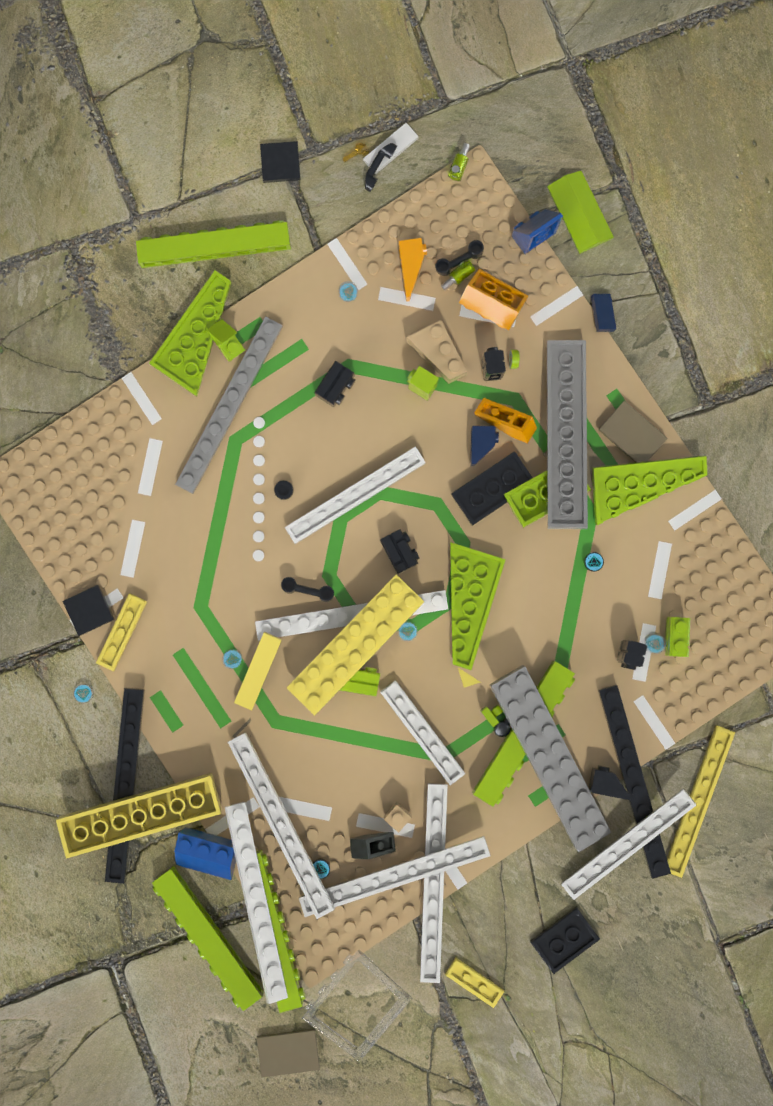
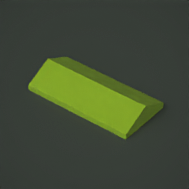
[547,171,614,254]
[504,471,591,528]

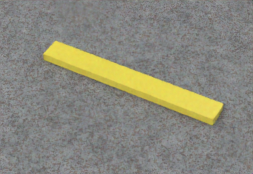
[667,725,735,878]

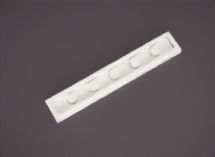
[380,680,465,785]

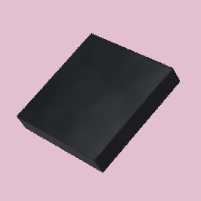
[260,141,301,183]
[62,585,115,636]

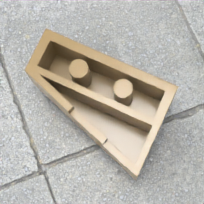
[406,320,467,384]

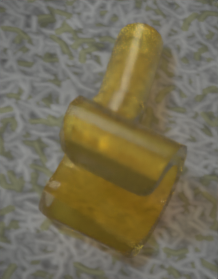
[342,143,369,162]

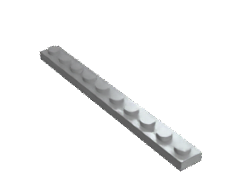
[175,316,283,494]

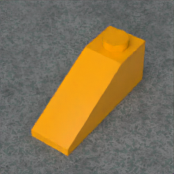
[398,238,427,302]
[474,398,537,444]

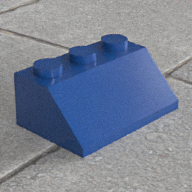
[174,827,236,880]

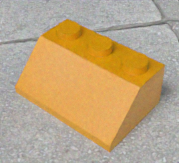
[459,269,528,330]

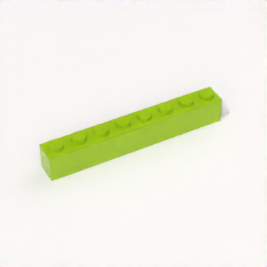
[136,220,291,268]
[472,661,575,807]
[256,850,306,1013]
[152,866,264,1011]

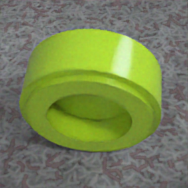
[509,349,520,369]

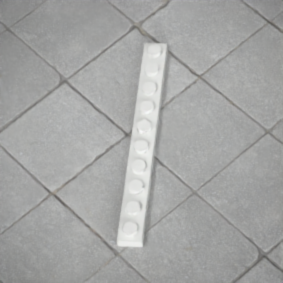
[255,590,448,641]
[228,733,335,919]
[420,783,448,983]
[225,802,288,1004]
[299,836,491,917]

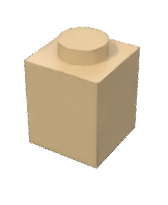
[384,802,412,833]

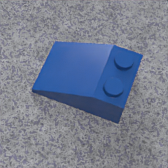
[512,209,563,254]

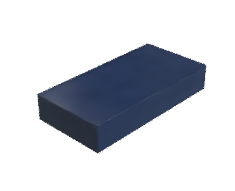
[591,294,616,332]

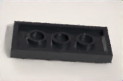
[451,451,533,526]

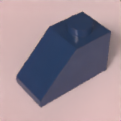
[470,426,499,466]

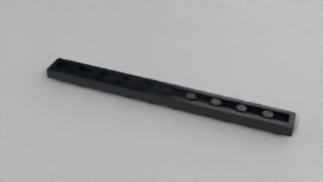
[598,685,671,879]
[105,688,145,884]

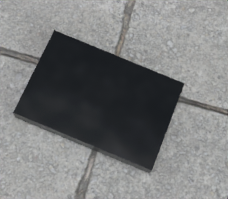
[530,907,600,974]

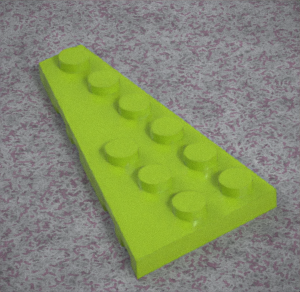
[149,270,231,397]
[592,455,707,525]
[450,542,506,670]

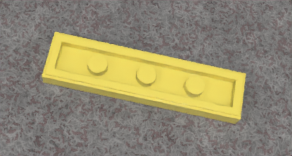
[96,593,148,671]
[234,632,282,711]

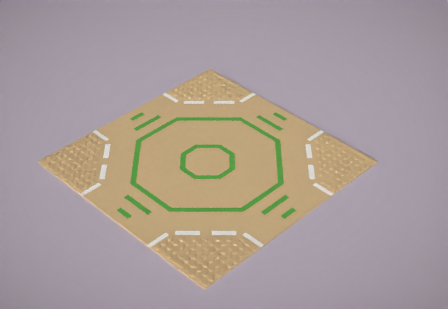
[0,145,773,988]

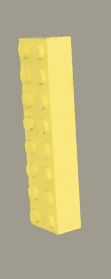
[287,575,424,716]
[56,773,222,859]

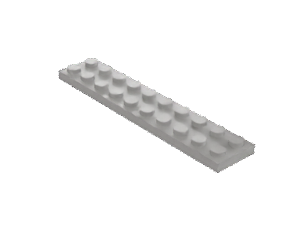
[547,340,588,529]
[489,665,611,852]

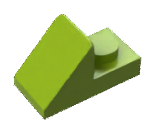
[206,319,245,362]

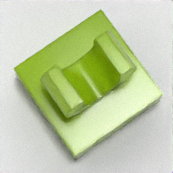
[480,705,503,727]

